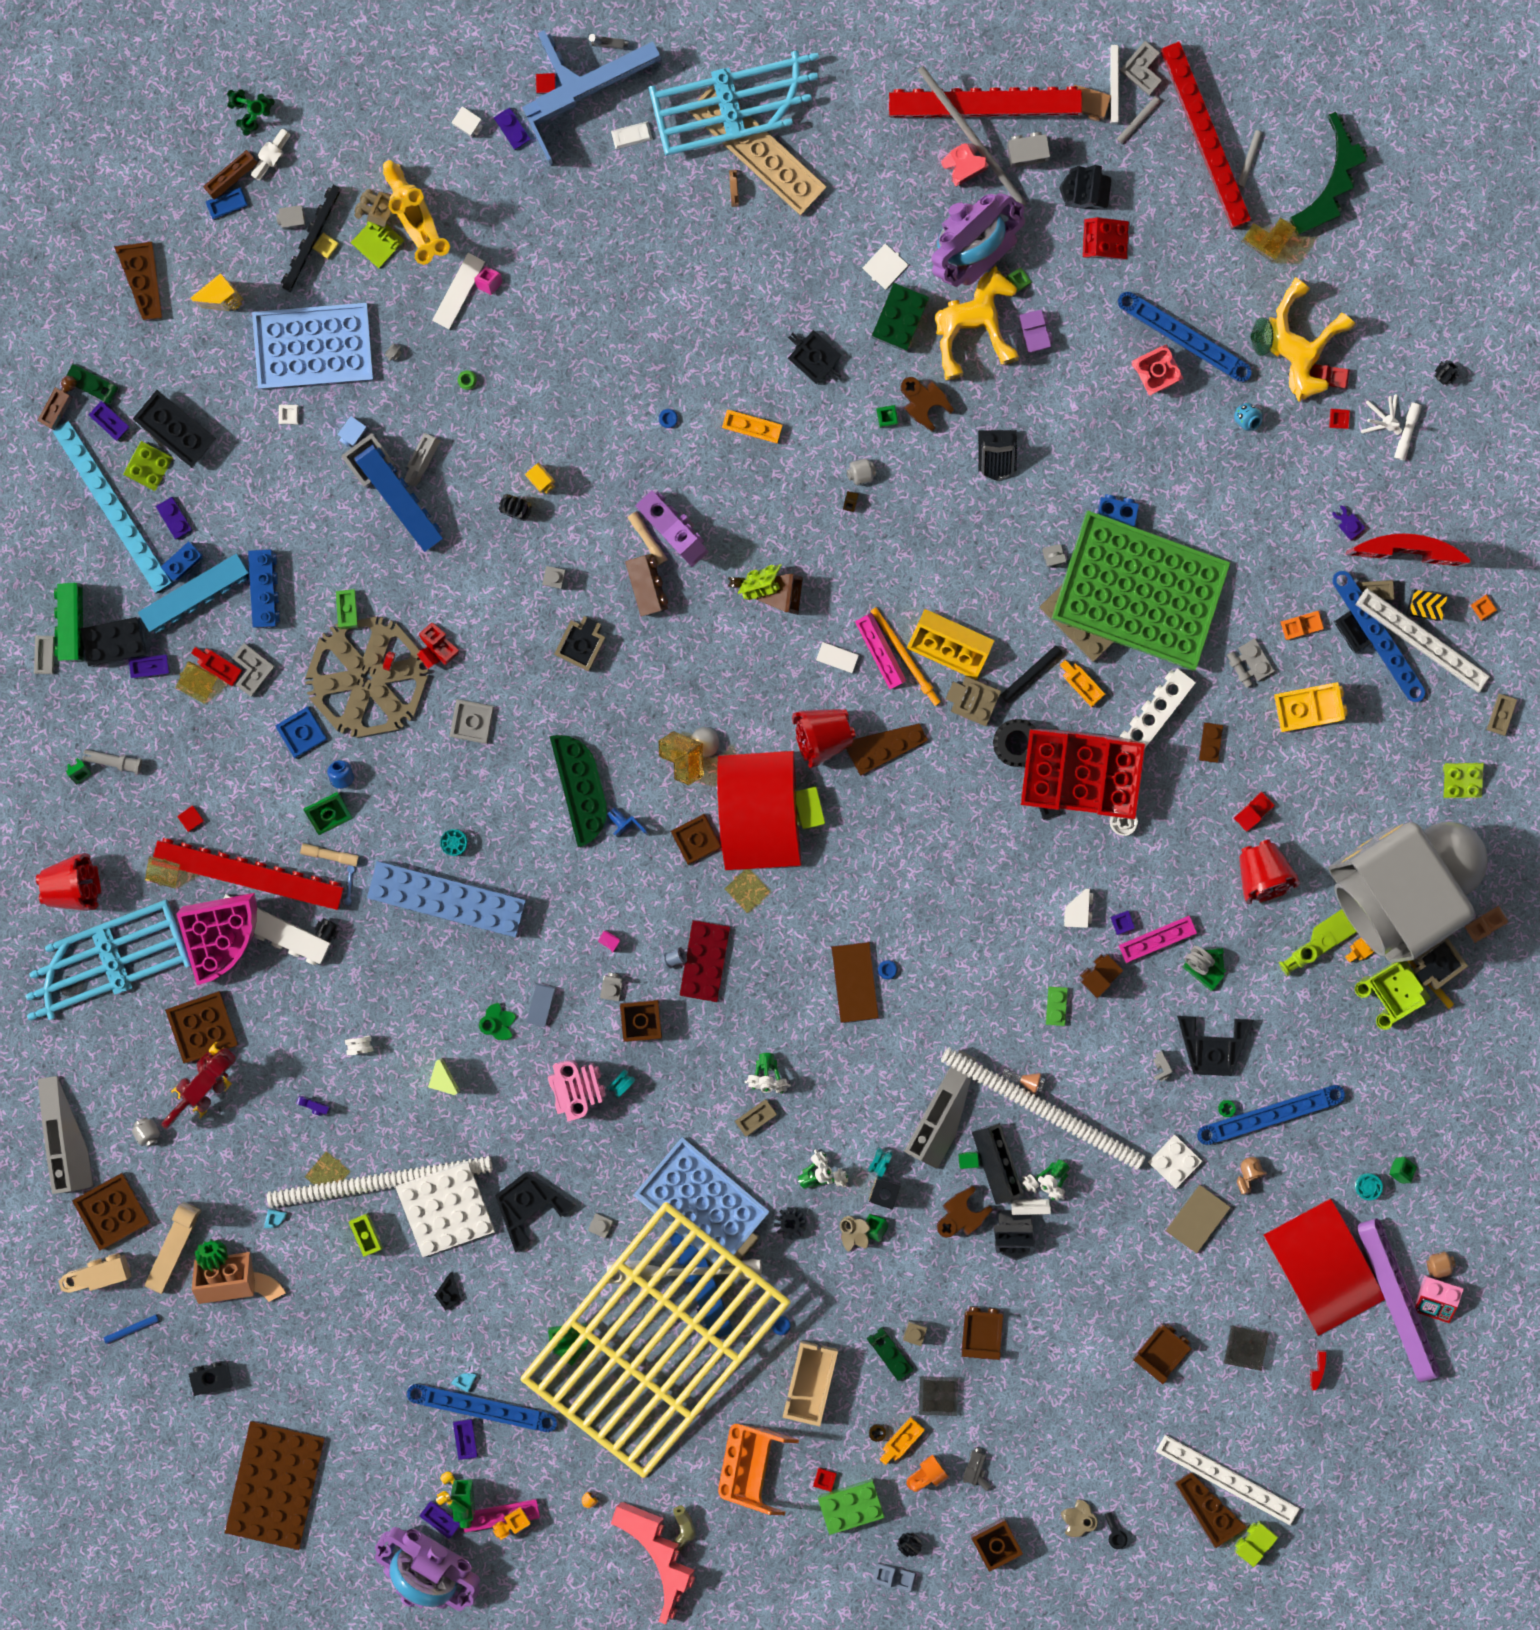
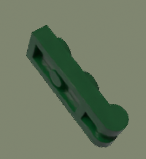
[66,363,120,405]
[867,1327,913,1381]

